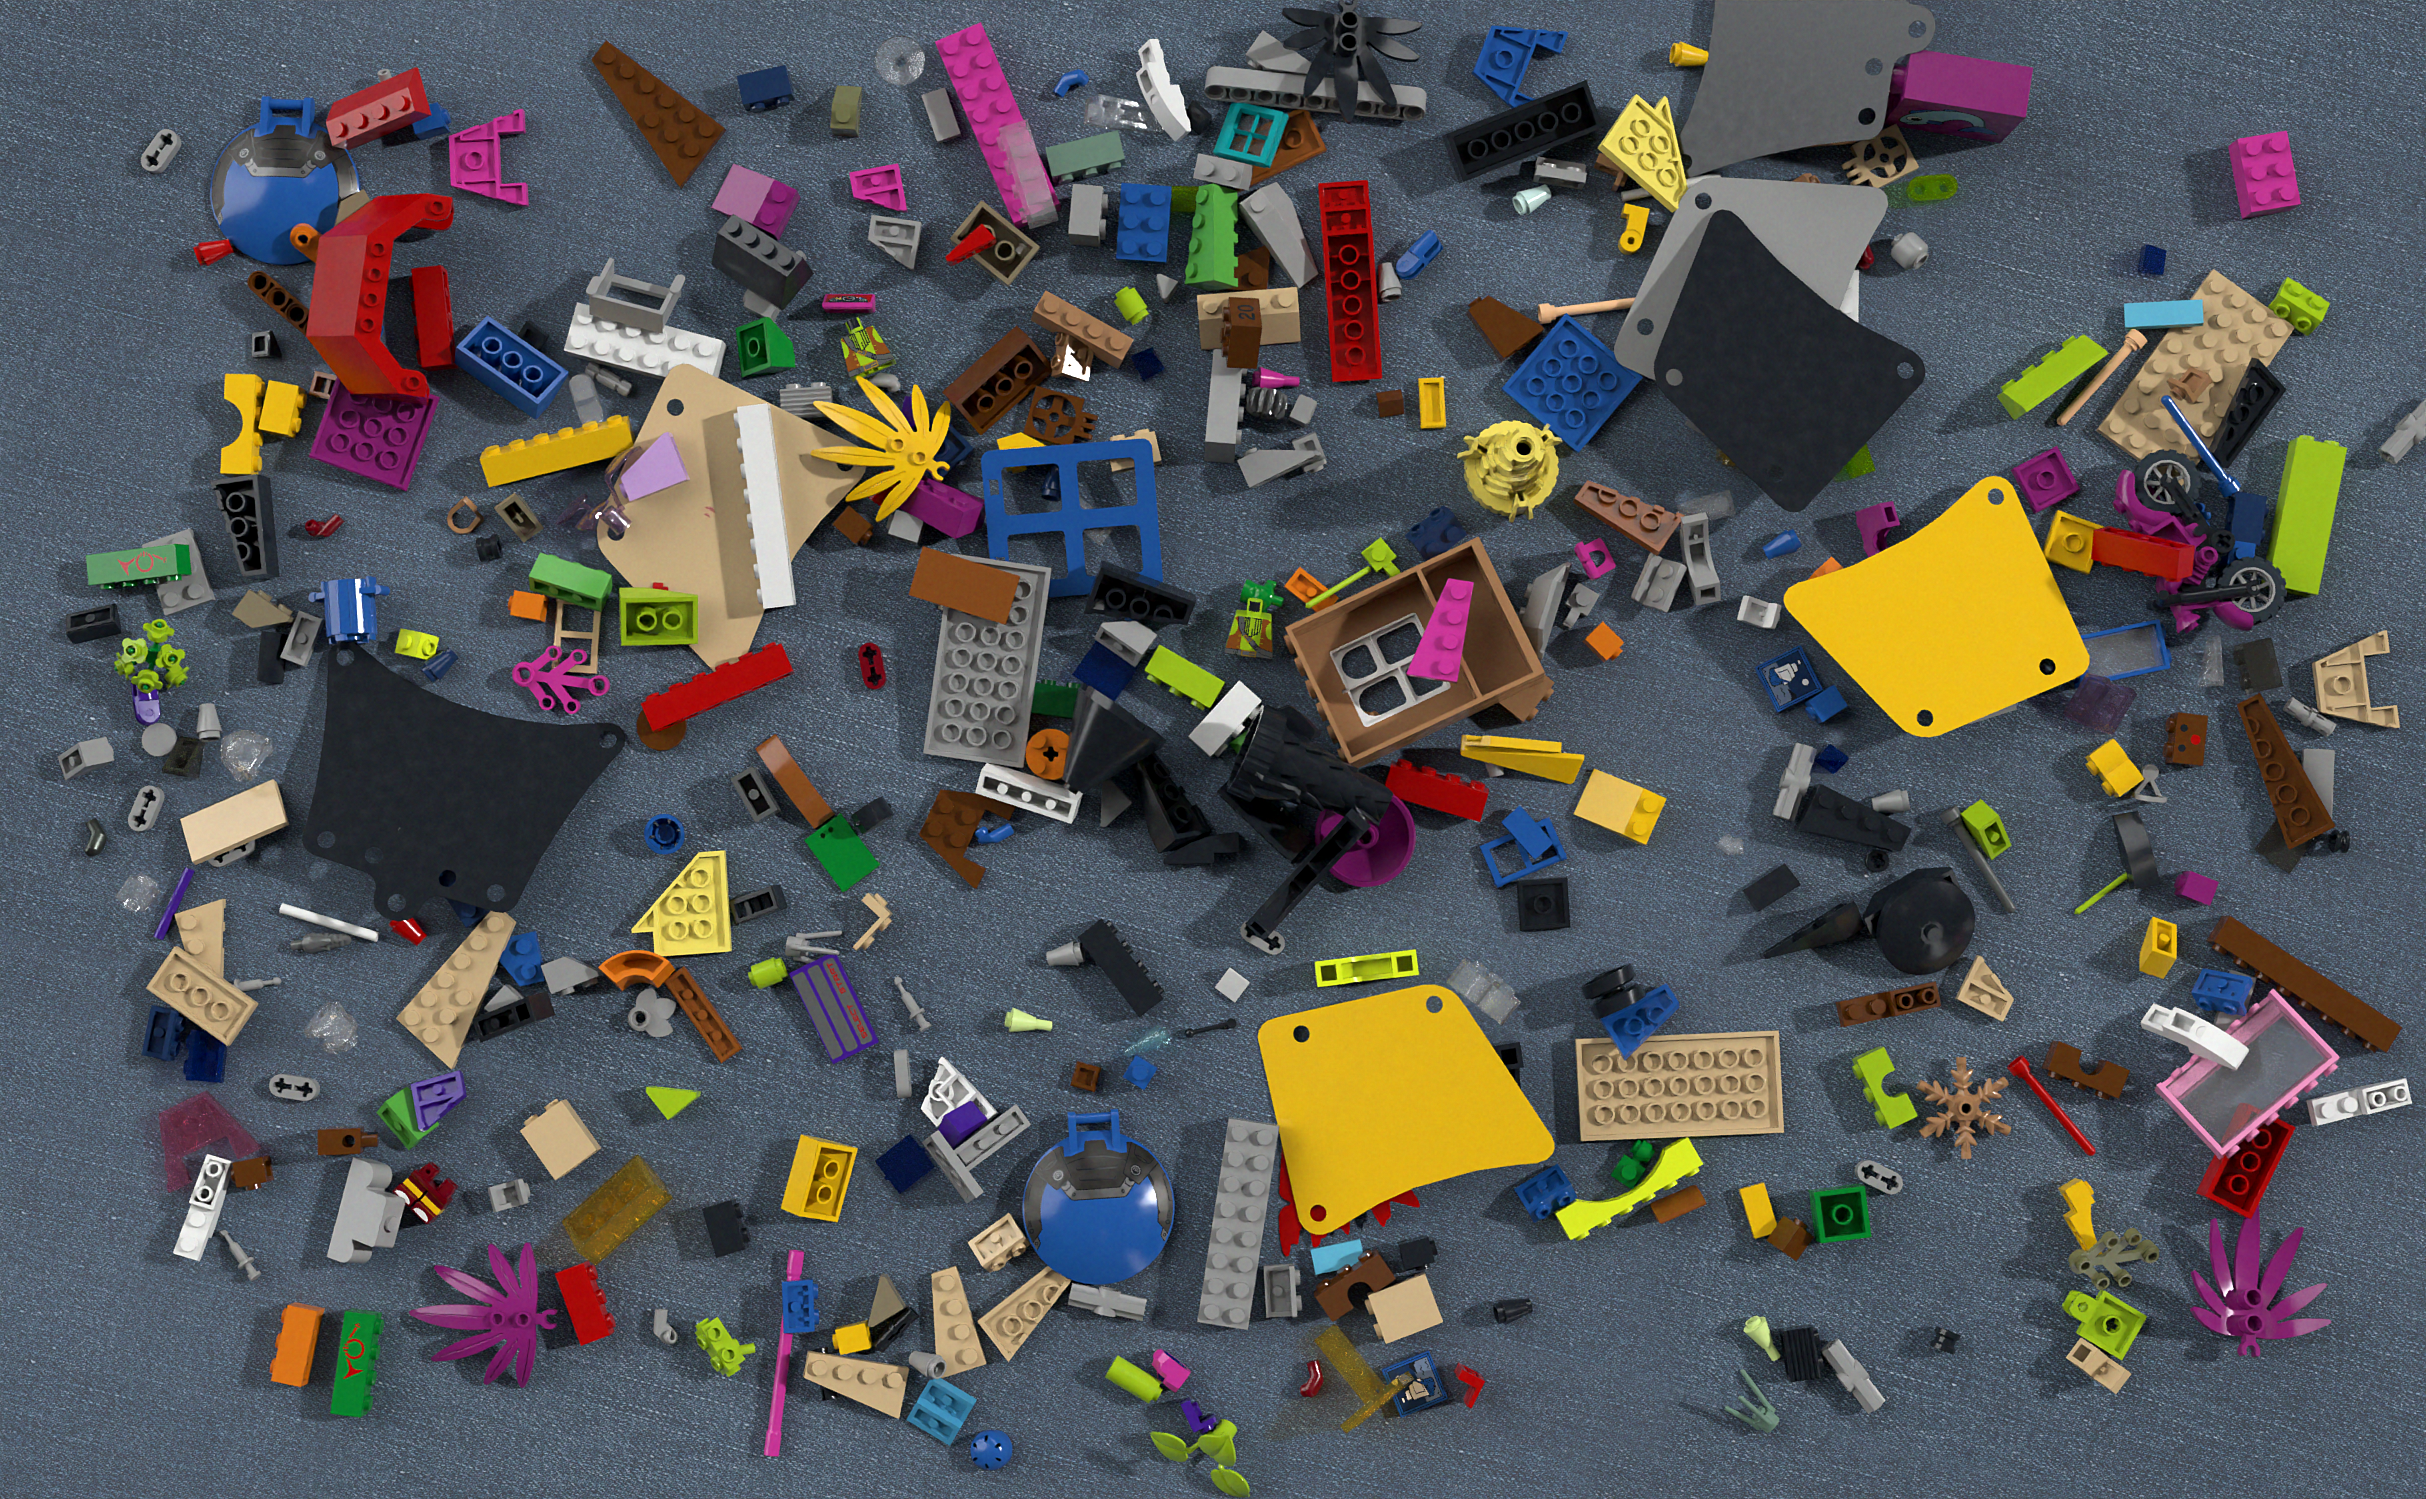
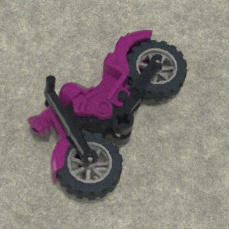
[2112,449,2287,634]

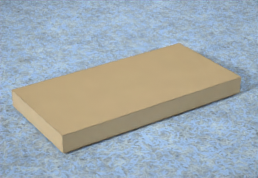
[180,779,289,865]
[146,946,259,1046]

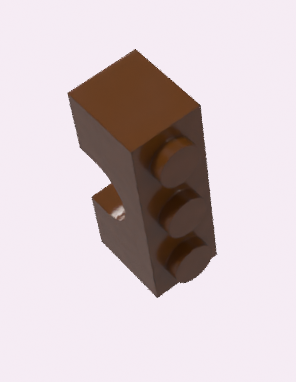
[2041,1040,2130,1101]
[1313,1249,1396,1322]

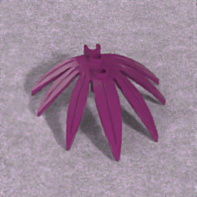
[2190,1204,2331,1358]
[409,1242,557,1388]

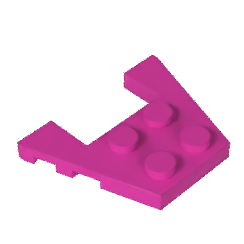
[449,109,529,207]

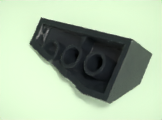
[1759,900,1865,959]

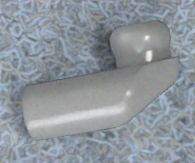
[868,373,900,393]
[653,1309,678,1345]

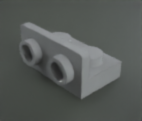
[1533,157,1587,190]
[1631,553,1687,613]

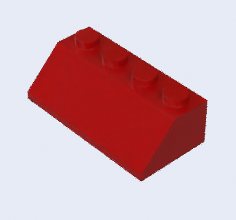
[326,67,432,150]

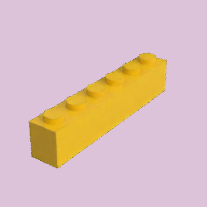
[480,415,636,487]

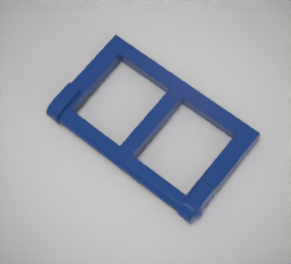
[1480,817,1567,888]

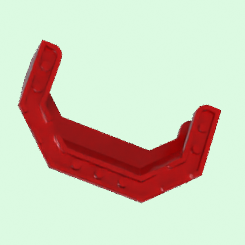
[306,193,455,406]

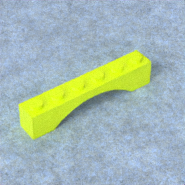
[1554,1137,1703,1241]

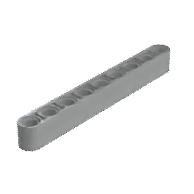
[1204,66,1427,121]

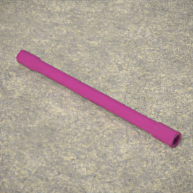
[764,1250,804,1456]

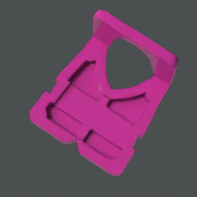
[1574,538,1616,581]

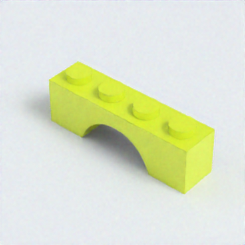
[1314,949,1419,987]

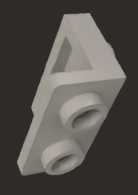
[1263,1263,1302,1318]

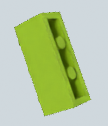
[1144,644,1225,711]

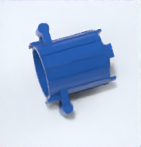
[308,576,390,645]

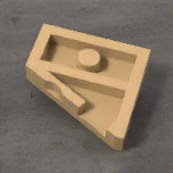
[1955,955,2014,1022]

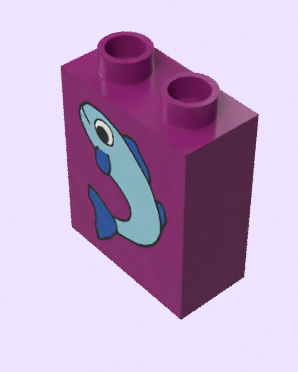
[1884,50,2033,143]

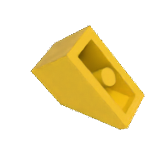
[2139,917,2177,979]

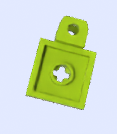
[2062,1290,2147,1360]

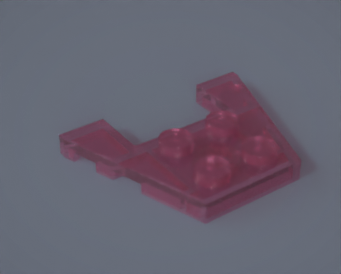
[159,1091,262,1193]

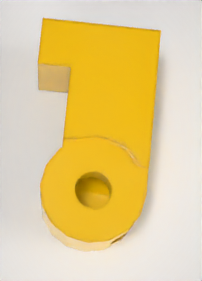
[1618,203,1650,255]

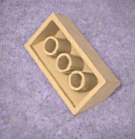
[1197,287,1301,350]

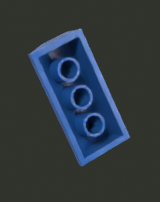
[454,315,569,420]

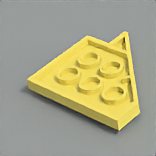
[1598,94,1688,213]
[631,850,732,956]

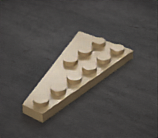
[396,911,516,1069]

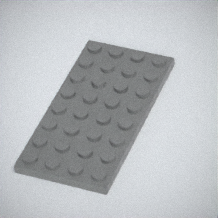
[923,553,1052,768]

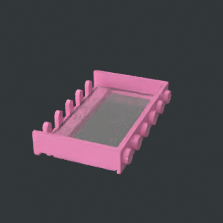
[2155,988,2340,1160]

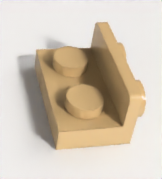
[968,1213,1031,1273]

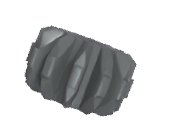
[1245,387,1288,421]

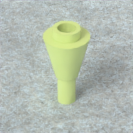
[1005,1008,1052,1032]
[1744,1316,1781,1361]

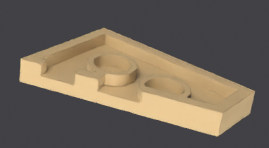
[174,899,226,978]

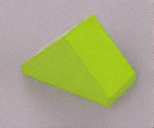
[646,1086,701,1120]

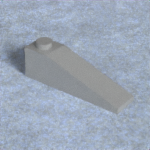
[1238,182,1318,290]

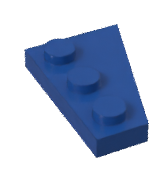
[1600,983,1680,1061]

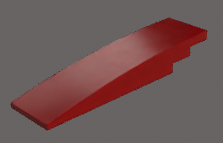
[1318,180,1382,382]

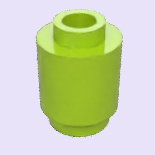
[1114,286,1149,325]
[748,957,788,989]

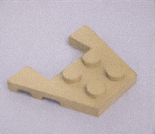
[2312,630,2400,729]

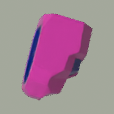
[1152,1348,1191,1393]

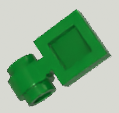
[1610,1139,1655,1189]

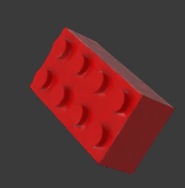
[2196,1103,2296,1219]

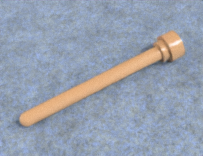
[1538,297,1636,324]
[2057,329,2147,426]

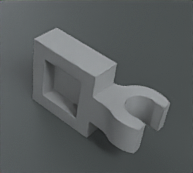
[1562,582,1599,629]

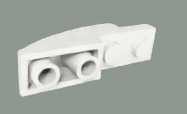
[1136,39,1191,142]
[2141,1003,2249,1070]
[2306,1078,2412,1126]
[173,1154,232,1262]

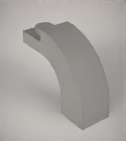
[1679,512,1721,606]

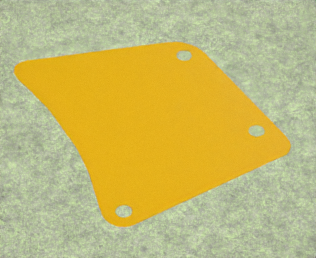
[1783,476,2090,738]
[1258,985,1555,1235]

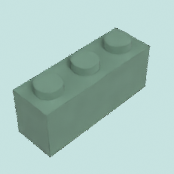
[1045,130,1126,184]

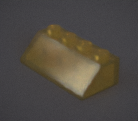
[561,1154,673,1266]

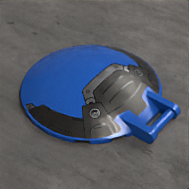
[210,96,360,266]
[1022,1109,1175,1285]

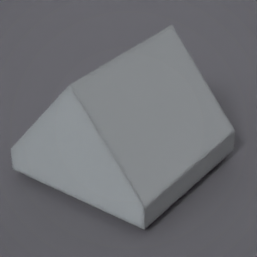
[1156,274,1179,303]

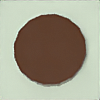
[636,710,687,751]

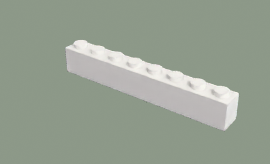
[734,403,796,609]

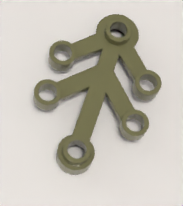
[2068,1228,2159,1290]

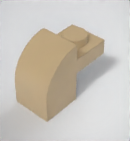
[2066,1338,2131,1394]

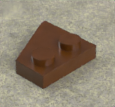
[1221,245,1270,292]

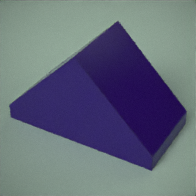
[938,1101,988,1150]

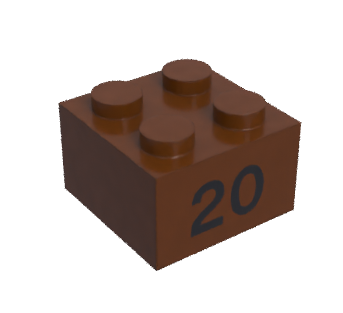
[1220,297,1262,369]

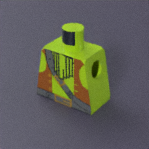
[841,317,897,382]
[1225,598,1273,660]

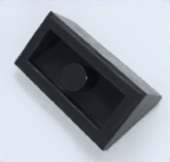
[66,603,122,644]
[257,631,287,684]
[1742,863,1801,912]

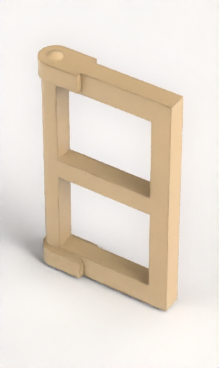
[551,598,601,674]

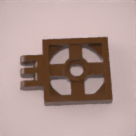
[1023,386,1098,445]

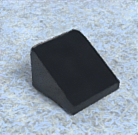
[1186,100,1212,135]

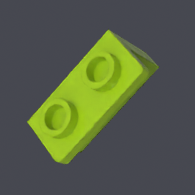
[2268,277,2330,336]

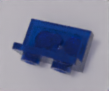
[183,1029,228,1083]

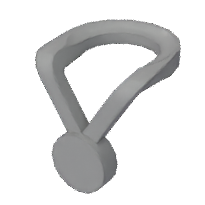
[2131,764,2167,803]

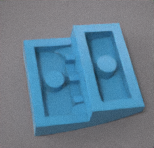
[906,1378,977,1446]

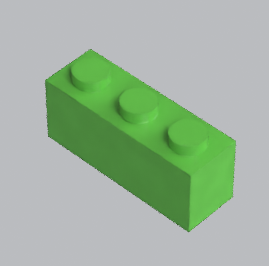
[529,553,612,612]

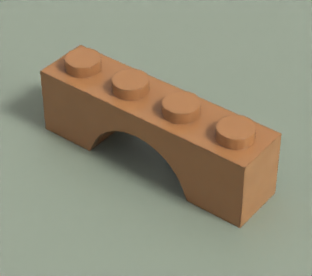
[1031,290,1134,369]

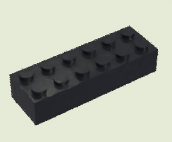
[1442,80,1603,183]

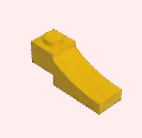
[2058,1178,2103,1255]

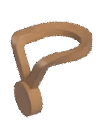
[447,496,484,535]

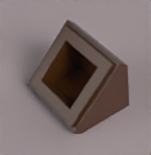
[1376,389,1404,418]

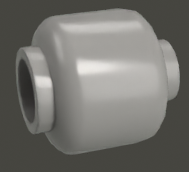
[1891,232,1929,270]

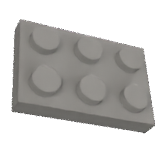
[142,529,216,616]

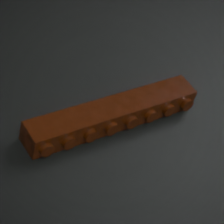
[2206,916,2402,1054]

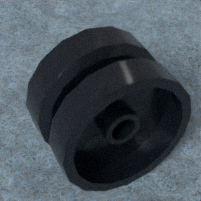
[1580,963,1646,1020]

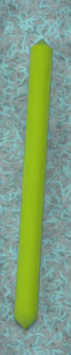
[1305,566,1372,609]
[2074,872,2128,915]

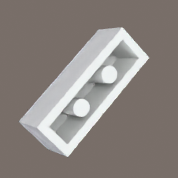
[1188,680,1262,758]

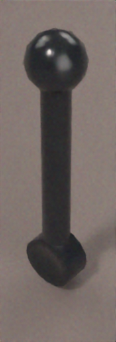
[1185,1018,1237,1038]

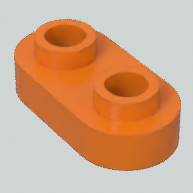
[290,223,322,263]

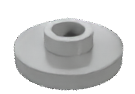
[142,723,177,757]

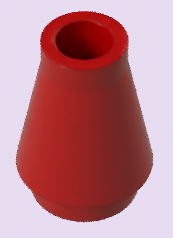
[193,239,234,266]
[388,917,427,946]

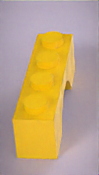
[220,374,266,477]

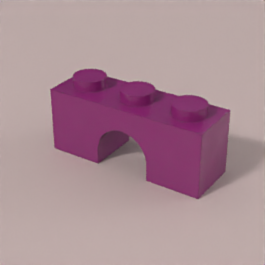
[1855,501,1900,558]

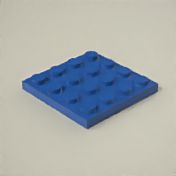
[1501,313,1643,454]

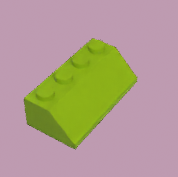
[1997,334,2108,420]

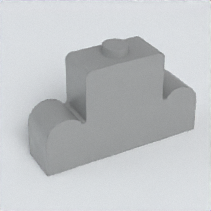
[327,1157,406,1264]

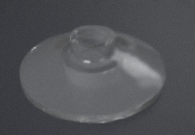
[875,36,925,85]

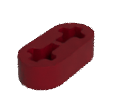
[858,643,887,690]

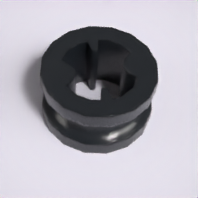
[2329,830,2350,853]
[1864,850,1890,873]

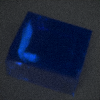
[2138,244,2167,276]

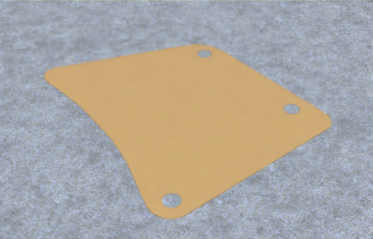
[597,364,866,672]

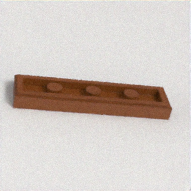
[664,966,743,1063]

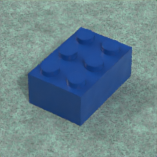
[1116,183,1172,265]

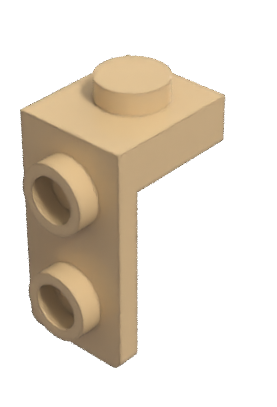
[852,893,893,951]

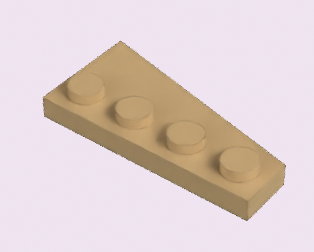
[931,1265,987,1378]
[977,1266,1072,1362]
[803,1351,909,1419]

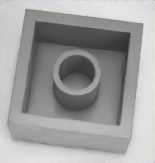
[1068,184,1109,247]

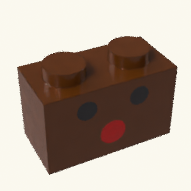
[2163,712,2208,767]

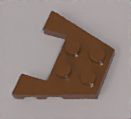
[919,789,1017,889]

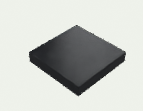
[1516,877,1571,931]

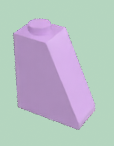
[619,432,690,502]

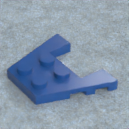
[1472,25,1568,109]

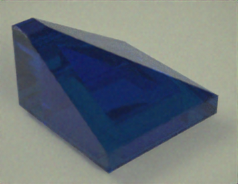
[1131,347,1165,381]

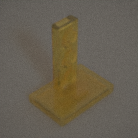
[1314,1324,1414,1434]

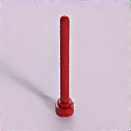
[2007,1055,2096,1156]

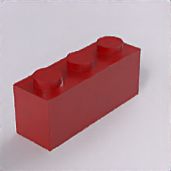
[555,1260,616,1346]

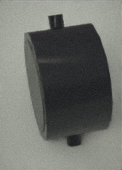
[851,796,894,835]

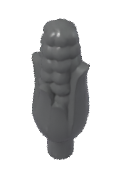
[290,932,351,954]

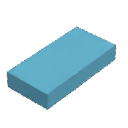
[1310,1238,1363,1275]

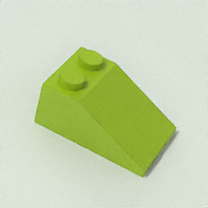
[619,587,698,646]

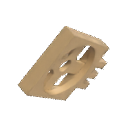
[1841,124,1919,189]

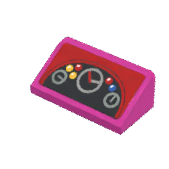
[822,294,875,313]

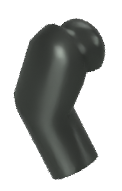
[84,818,107,857]

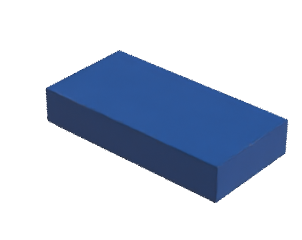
[1501,806,1554,860]

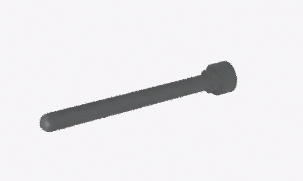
[1939,805,2016,913]

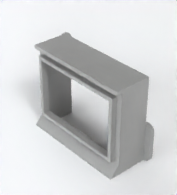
[586,258,685,333]

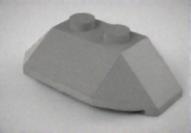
[1518,562,1572,661]

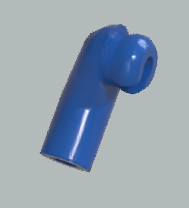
[1052,69,1089,98]

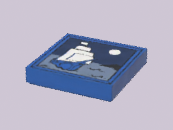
[1754,645,1823,713]
[1381,1350,1448,1418]

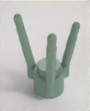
[1725,1369,1780,1433]

